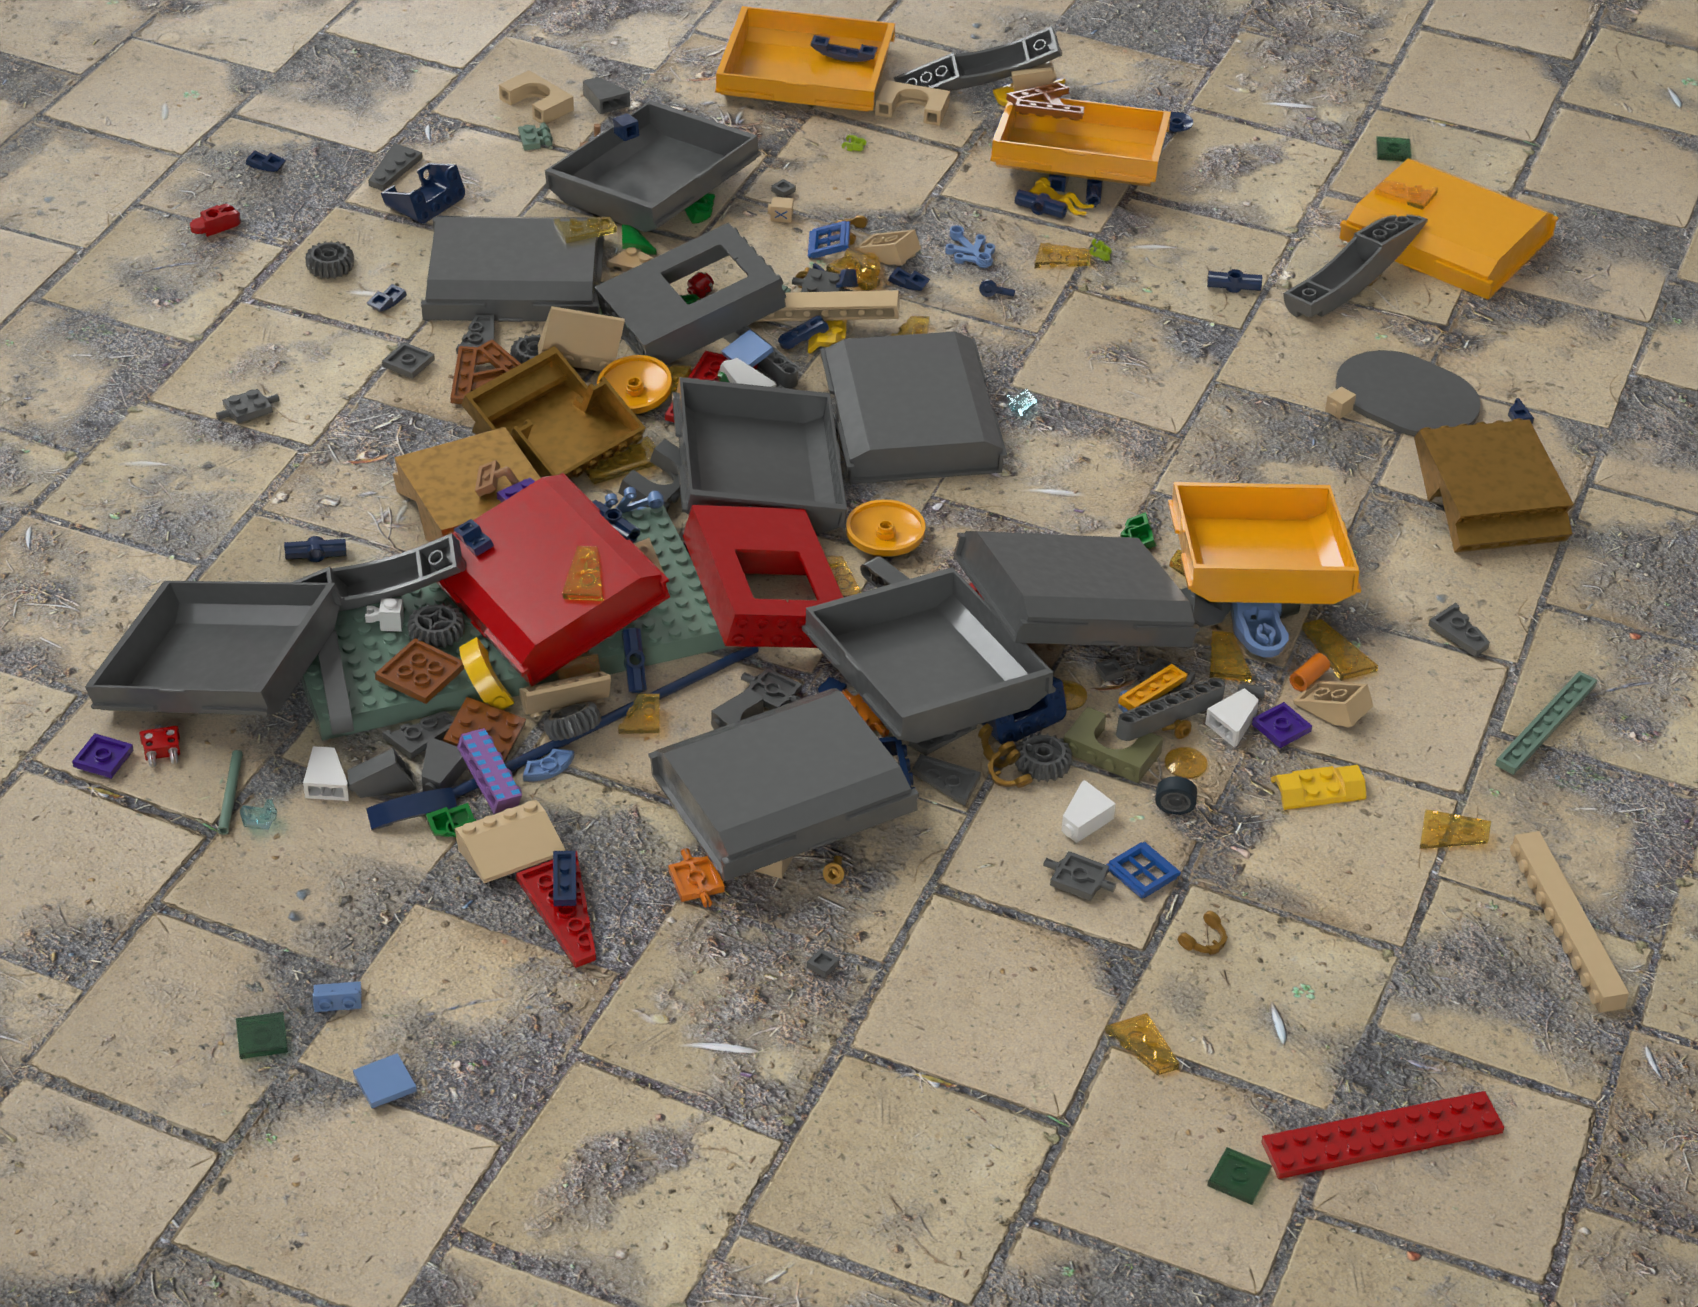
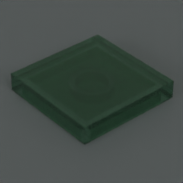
[1376,136,1411,162]
[236,1012,288,1059]
[1207,1147,1272,1205]

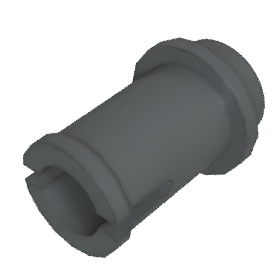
[1238,682,1265,699]

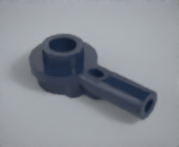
[979,279,1015,297]

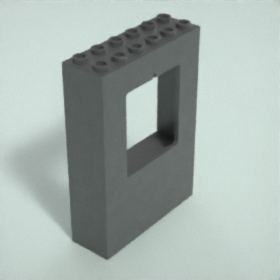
[595,223,786,365]

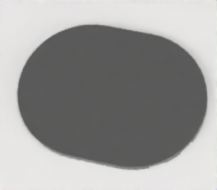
[1336,350,1481,436]

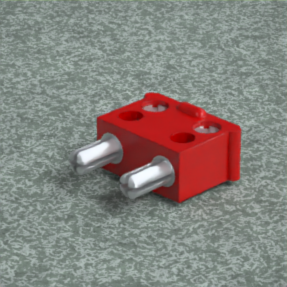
[139,724,181,767]

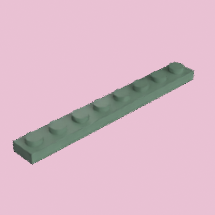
[1495,671,1597,775]

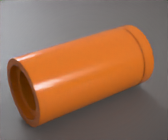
[1289,653,1330,691]

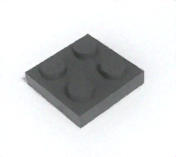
[382,342,435,379]

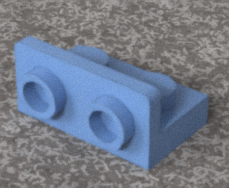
[312,981,362,1012]

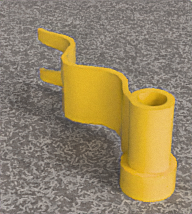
[1028,177,1094,215]

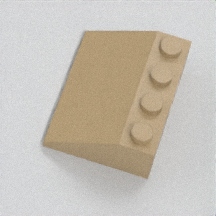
[538,306,625,371]
[519,671,611,717]
[455,800,566,883]

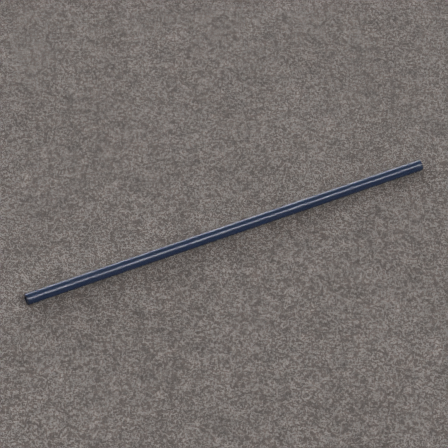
[453,647,759,799]

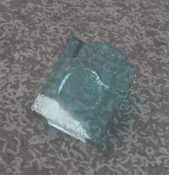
[1006,388,1039,416]
[240,799,277,830]

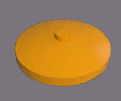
[597,355,672,414]
[846,499,926,557]

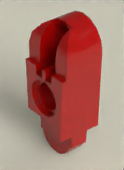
[190,204,241,237]

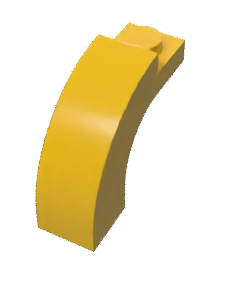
[459,637,514,710]

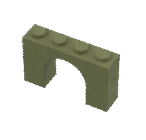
[1063,706,1163,783]

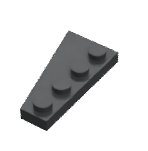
[368,143,423,191]

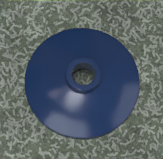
[1169,112,1193,132]

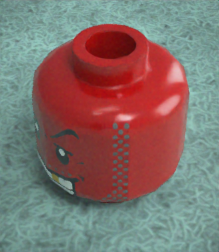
[687,272,714,299]

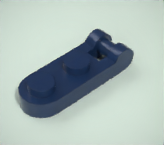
[778,316,829,350]

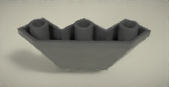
[1179,588,1232,628]

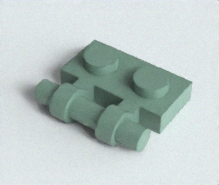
[518,122,553,151]

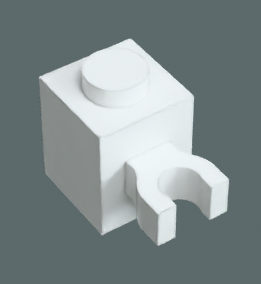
[365,598,404,632]

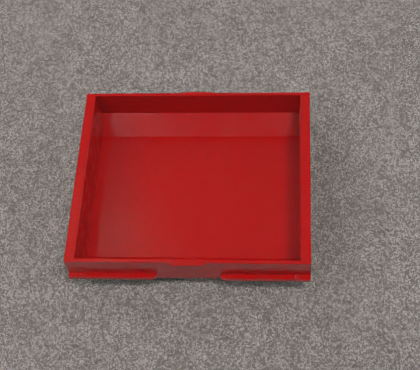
[436,473,670,687]

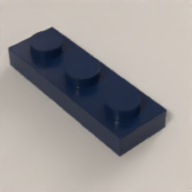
[553,850,576,906]

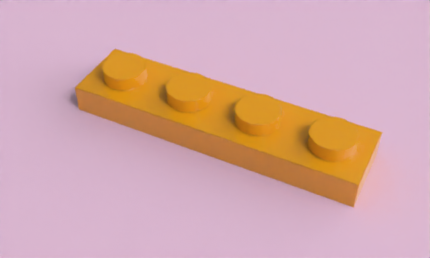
[1118,664,1188,710]

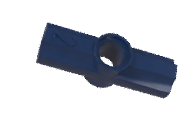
[1086,179,1103,207]
[1014,189,1068,219]
[1207,269,1262,293]
[592,500,640,543]
[284,536,347,563]
[622,628,647,693]

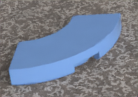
[523,748,574,782]

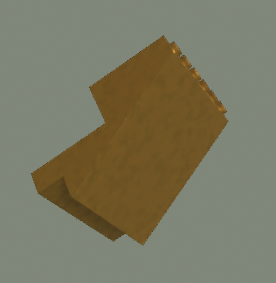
[462,346,646,479]
[1414,418,1574,553]
[392,427,540,542]

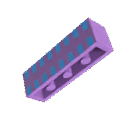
[457,728,522,814]

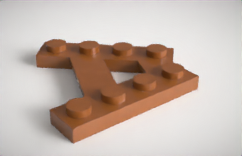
[1006,82,1085,121]
[450,339,521,404]

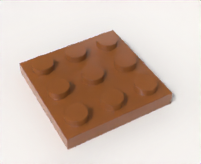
[375,638,465,704]
[443,697,526,763]

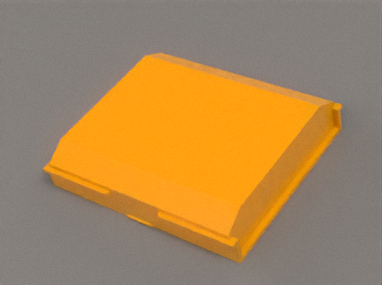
[715,6,895,112]
[990,98,1171,187]
[1339,158,1559,300]
[1168,482,1361,604]

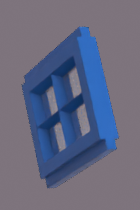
[808,221,851,259]
[1106,842,1181,899]

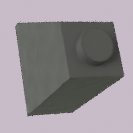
[583,77,630,114]
[421,737,468,792]
[347,748,417,798]

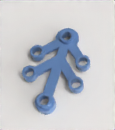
[945,225,995,268]
[604,487,664,513]

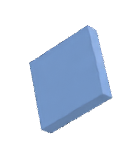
[722,330,774,367]
[353,1053,417,1109]

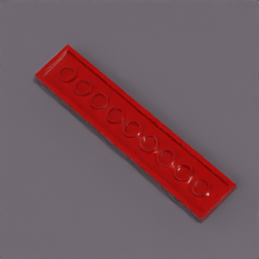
[1261,1091,1504,1179]

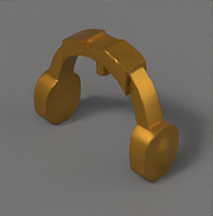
[833,215,868,245]
[978,724,1020,769]
[988,741,1033,788]
[1178,911,1228,955]

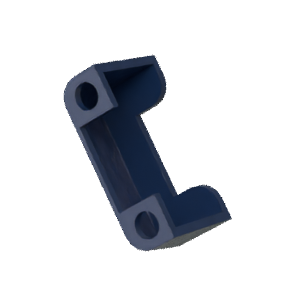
[381,163,465,224]
[981,676,1067,745]

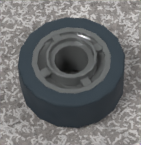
[1155,776,1197,815]

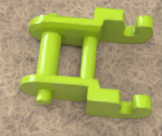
[842,134,867,152]
[1089,238,1112,261]

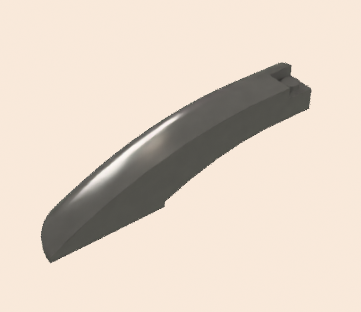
[894,26,1062,91]
[1283,215,1428,318]
[293,533,466,612]

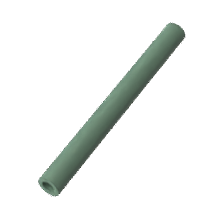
[218,750,243,835]

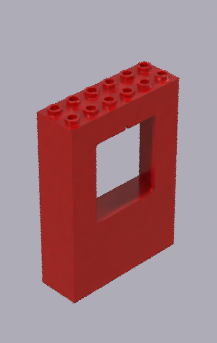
[683,505,843,648]

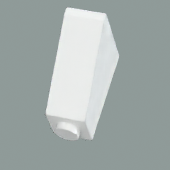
[718,358,777,387]
[1205,688,1259,747]
[303,746,349,801]
[1061,780,1116,843]

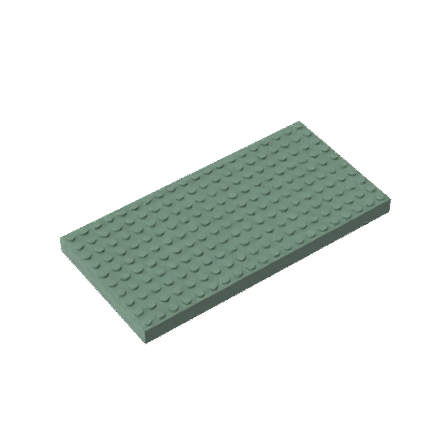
[301,505,727,741]

